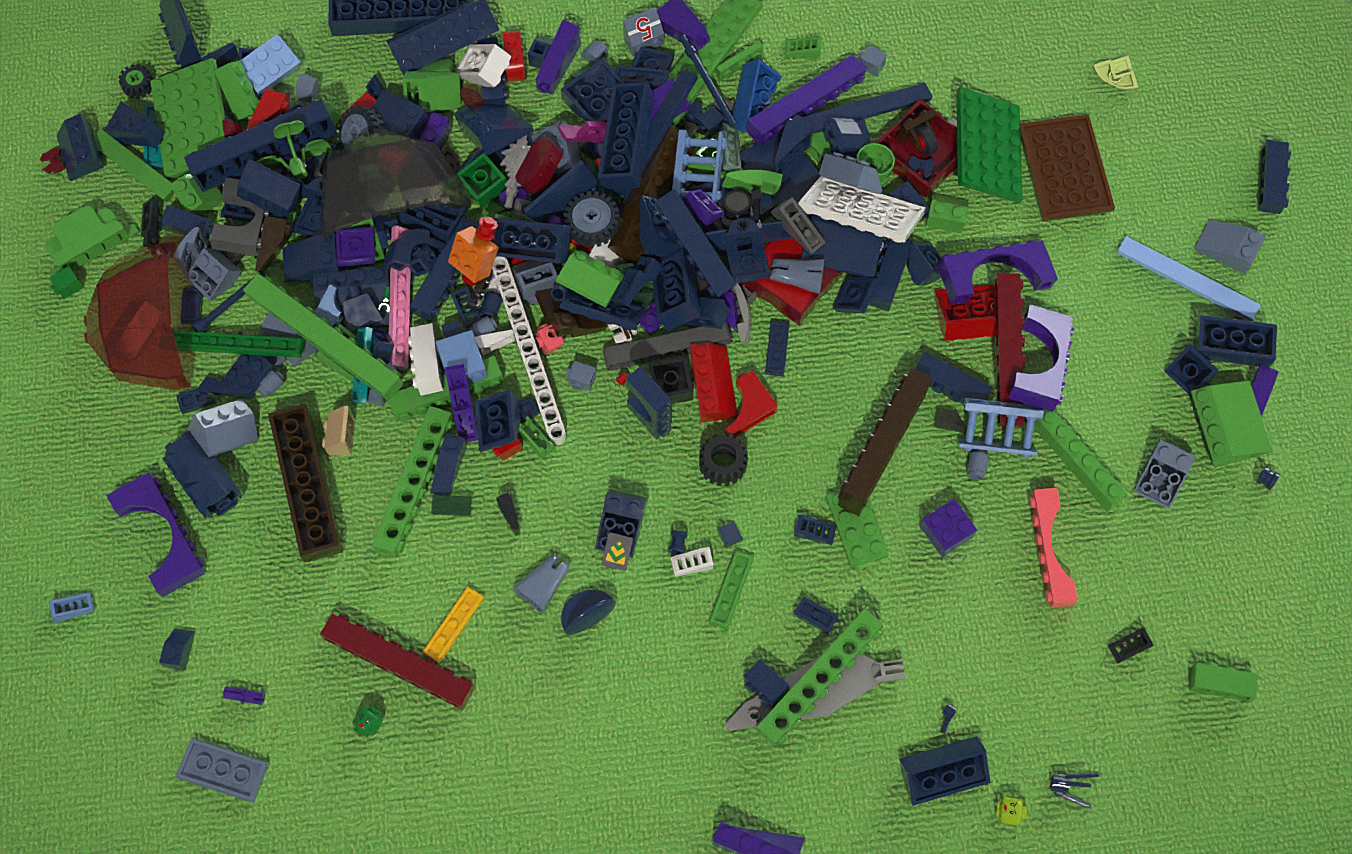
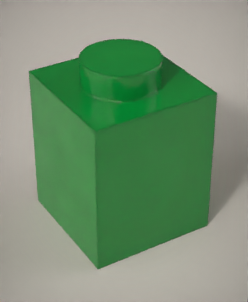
[49,266,84,299]

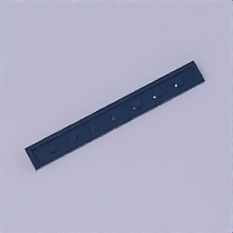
[611,71,698,197]
[802,83,933,134]

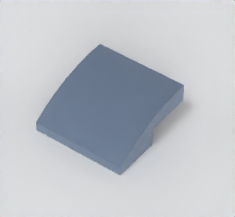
[173,227,209,274]

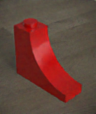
[725,370,778,439]

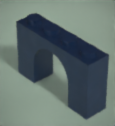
[626,366,671,440]

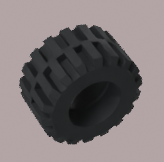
[699,433,748,486]

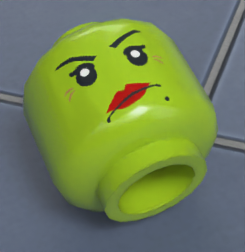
[996,797,1027,826]

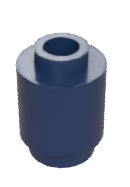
[479,291,503,319]

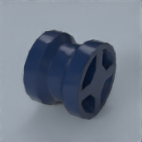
[1256,466,1280,490]

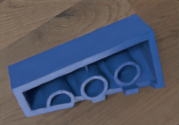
[733,59,782,133]

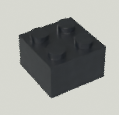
[648,357,693,404]

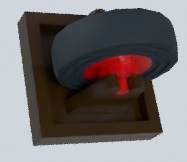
[895,109,938,156]

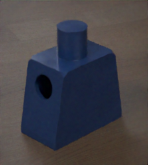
[342,285,384,331]

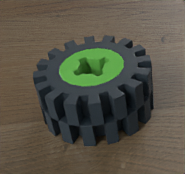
[119,64,154,99]

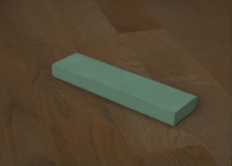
[719,123,742,172]

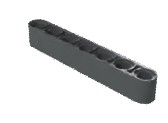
[602,322,733,371]

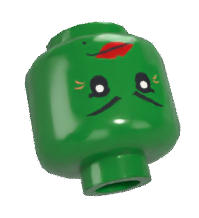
[352,705,383,737]

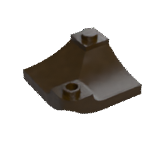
[535,288,608,338]

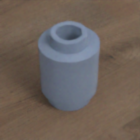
[469,316,498,337]
[257,370,284,398]
[967,450,990,480]

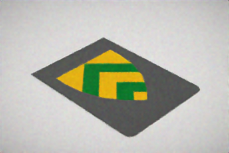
[601,533,633,571]

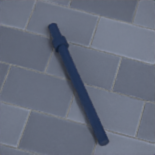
[679,35,737,128]

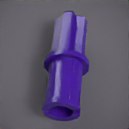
[223,687,265,706]

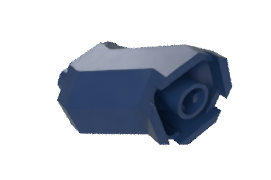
[823,116,872,155]

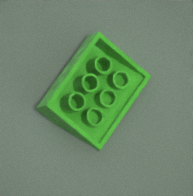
[1191,381,1273,468]

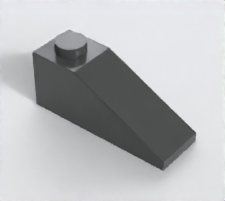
[771,197,826,254]

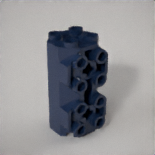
[162,431,243,518]

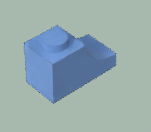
[315,284,344,328]

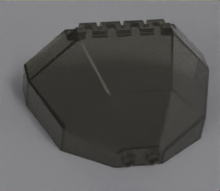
[319,129,471,240]

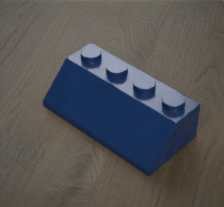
[899,736,991,806]

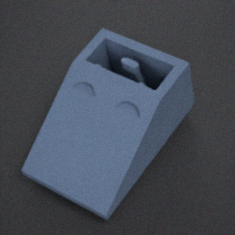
[1134,438,1196,509]

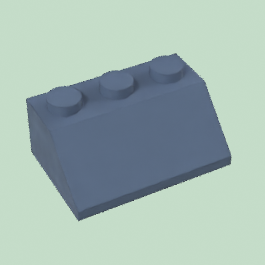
[819,152,882,194]
[260,313,318,368]
[188,399,258,457]

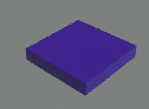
[336,227,375,266]

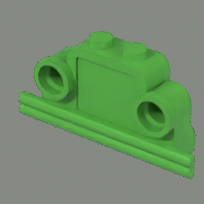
[46,206,139,276]

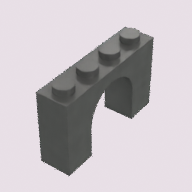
[210,178,270,256]

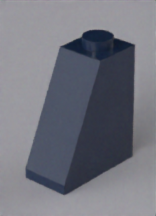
[159,205,213,237]

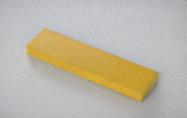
[422,587,485,664]

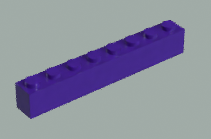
[745,55,867,145]

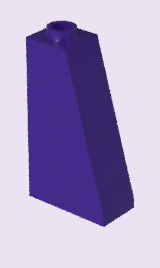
[657,0,710,52]
[536,20,581,95]

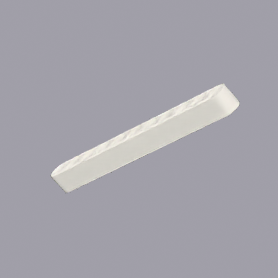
[492,256,567,446]

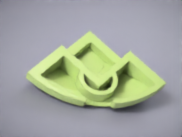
[1094,56,1138,89]

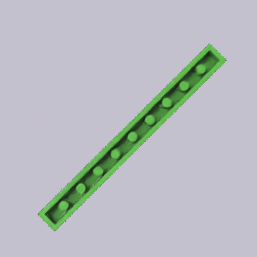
[243,274,403,401]

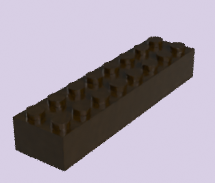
[608,125,696,268]
[837,368,932,517]
[268,404,343,563]

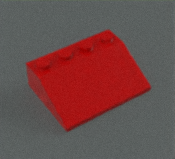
[934,284,995,341]

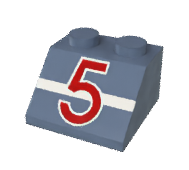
[623,7,664,57]

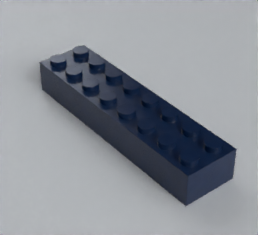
[328,0,469,36]
[184,99,338,192]

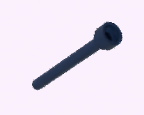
[191,272,265,332]

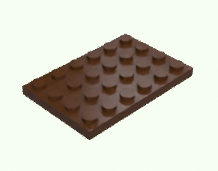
[1019,114,1115,221]

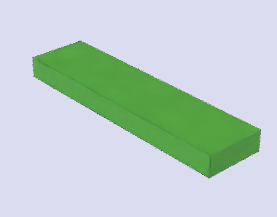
[709,550,754,631]

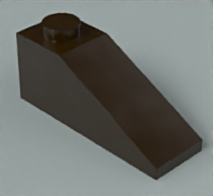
[255,216,293,273]

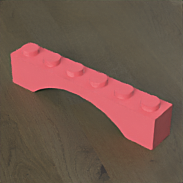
[1029,488,1078,608]

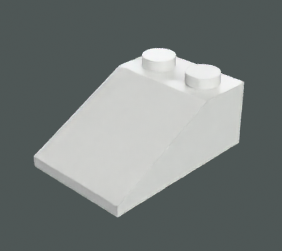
[455,44,511,87]

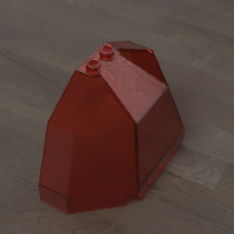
[84,242,191,390]

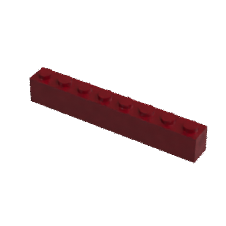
[994,273,1027,427]
[320,614,475,710]

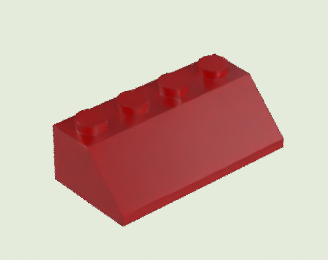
[690,342,738,423]

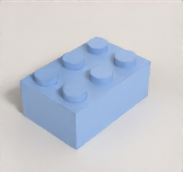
[240,34,300,99]

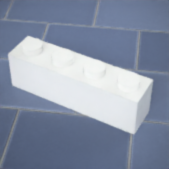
[408,323,443,395]

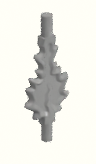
[500,135,531,209]

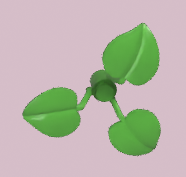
[256,121,332,180]

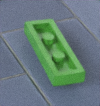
[716,41,763,81]

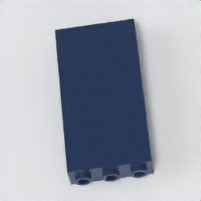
[740,133,821,220]

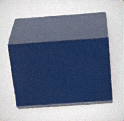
[1164,344,1218,397]

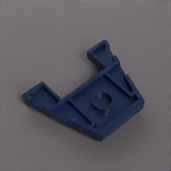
[197,331,273,397]

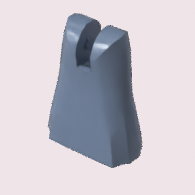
[770,258,825,294]
[513,554,570,612]

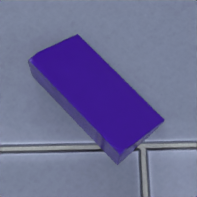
[683,189,724,225]

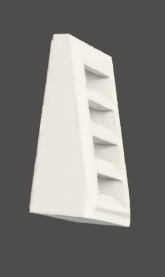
[475,330,515,356]
[671,547,713,577]

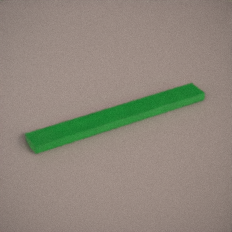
[158,330,306,358]

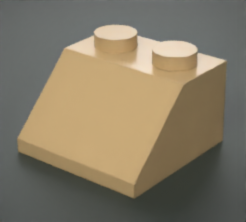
[322,406,355,456]

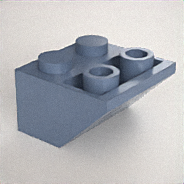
[185,248,242,300]
[510,260,558,300]

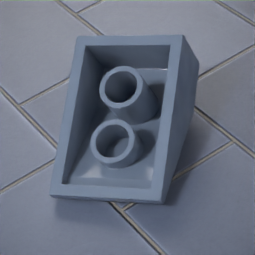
[1194,220,1266,274]

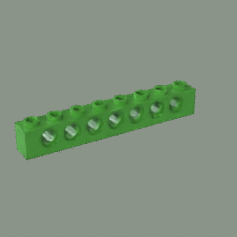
[372,406,455,558]
[756,609,883,747]

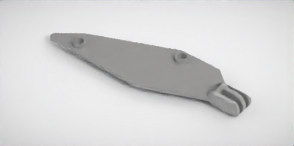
[726,652,906,731]

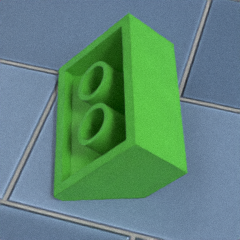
[556,250,624,308]

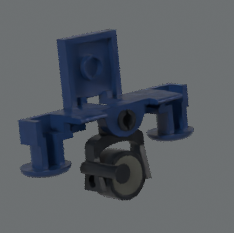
[694,190,793,283]

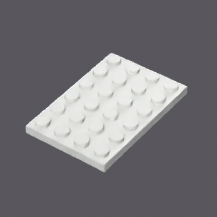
[798,175,925,243]

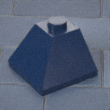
[908,243,942,286]

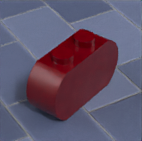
[515,138,563,194]

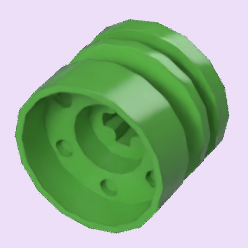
[856,143,895,190]

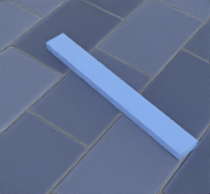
[1117,236,1260,321]

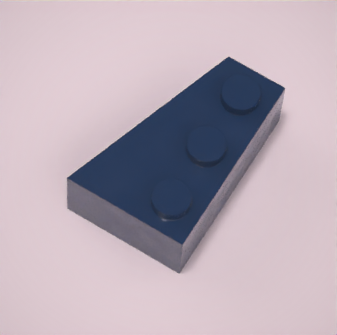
[105,101,164,148]
[399,200,467,245]

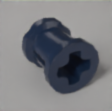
[668,530,688,555]

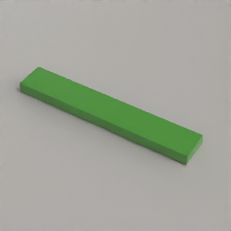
[94,128,174,202]

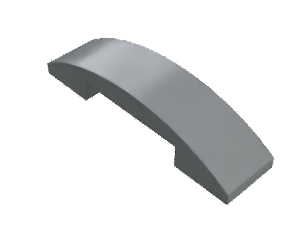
[729,283,752,346]

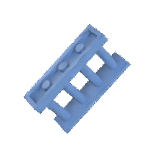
[672,130,727,206]
[958,398,1044,457]

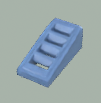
[49,592,94,624]

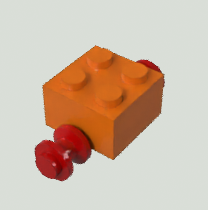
[448,217,499,286]

